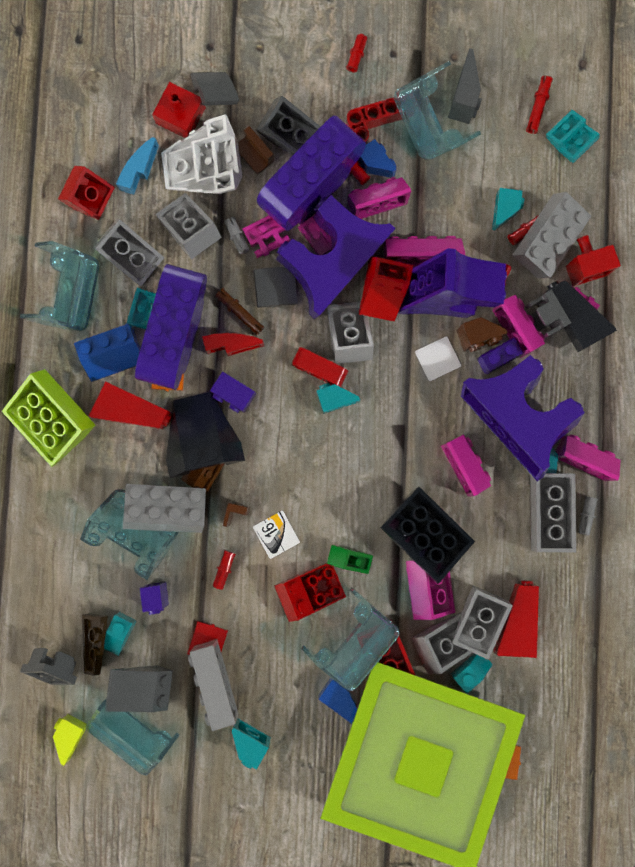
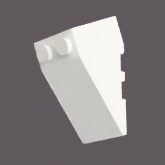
[161,115,242,194]

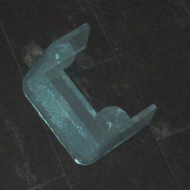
[394,61,481,160]
[20,241,99,331]
[301,587,399,691]
[86,699,180,776]

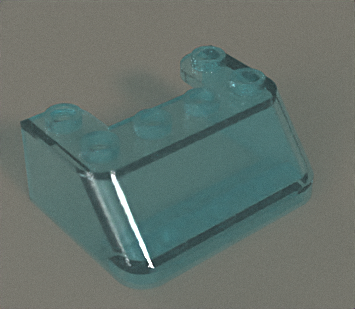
[80,489,179,580]

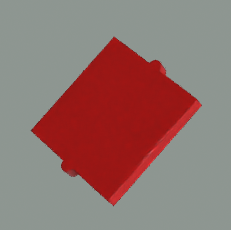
[187,621,228,655]

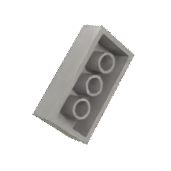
[512,192,591,278]
[530,473,576,553]
[123,484,206,533]
[188,639,239,731]

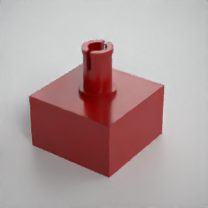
[152,82,206,138]
[565,235,621,287]

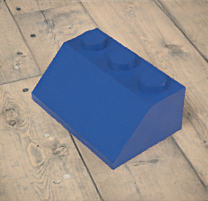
[74,323,141,382]

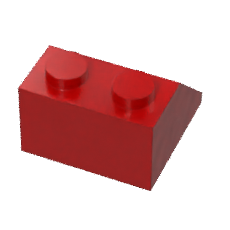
[58,166,115,220]

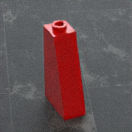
[89,381,172,430]
[494,580,539,658]

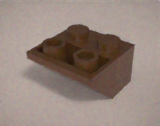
[457,317,507,353]

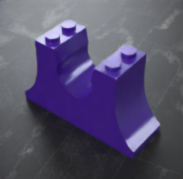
[276,195,396,319]
[398,248,507,318]
[461,355,585,482]

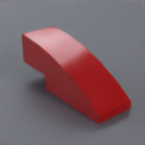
[202,333,264,356]

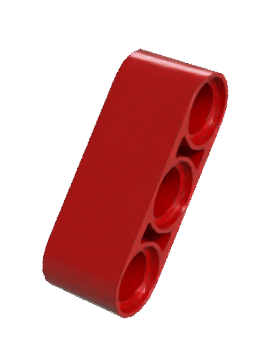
[291,347,349,387]

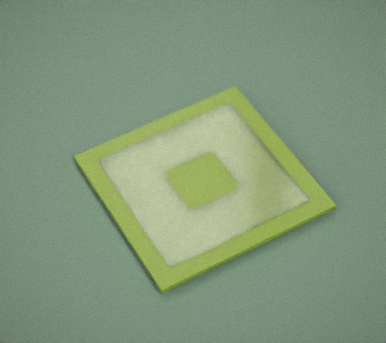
[320,661,525,867]

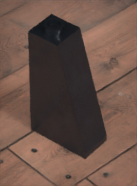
[543,280,617,352]

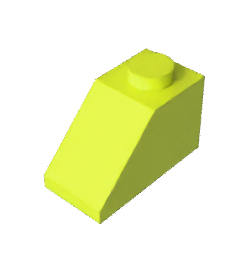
[53,714,88,766]

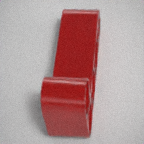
[346,93,418,144]

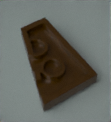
[82,614,108,676]

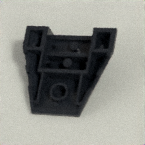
[166,392,245,479]

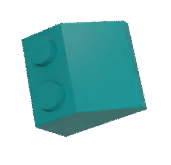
[232,718,271,770]

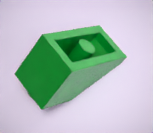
[327,545,373,574]

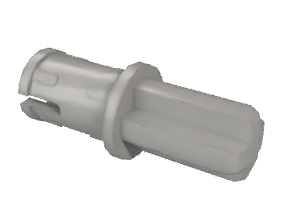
[224,217,249,254]
[578,496,598,535]

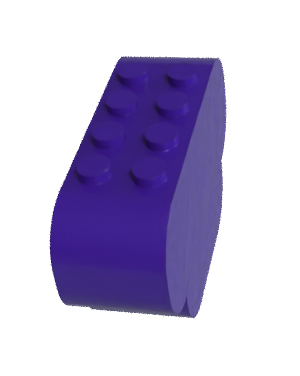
[257,115,366,231]
[135,264,207,390]

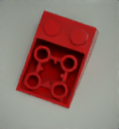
[359,257,414,322]
[274,563,346,622]

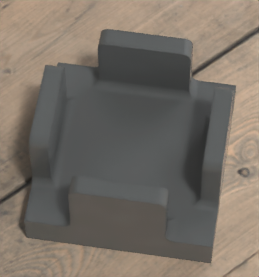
[525,289,571,339]
[20,648,77,685]

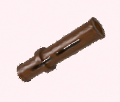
[215,288,265,336]

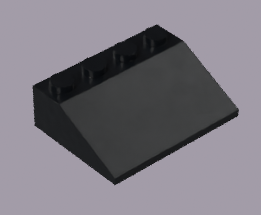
[380,487,475,584]

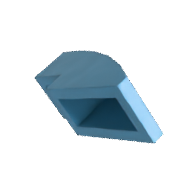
[116,137,159,195]

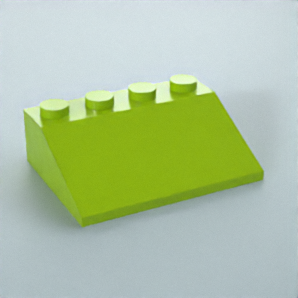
[2,369,96,467]

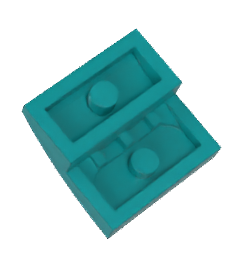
[546,110,600,163]
[126,288,156,330]

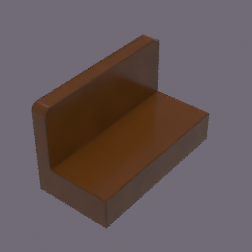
[238,126,274,174]
[181,463,225,495]
[223,503,250,527]

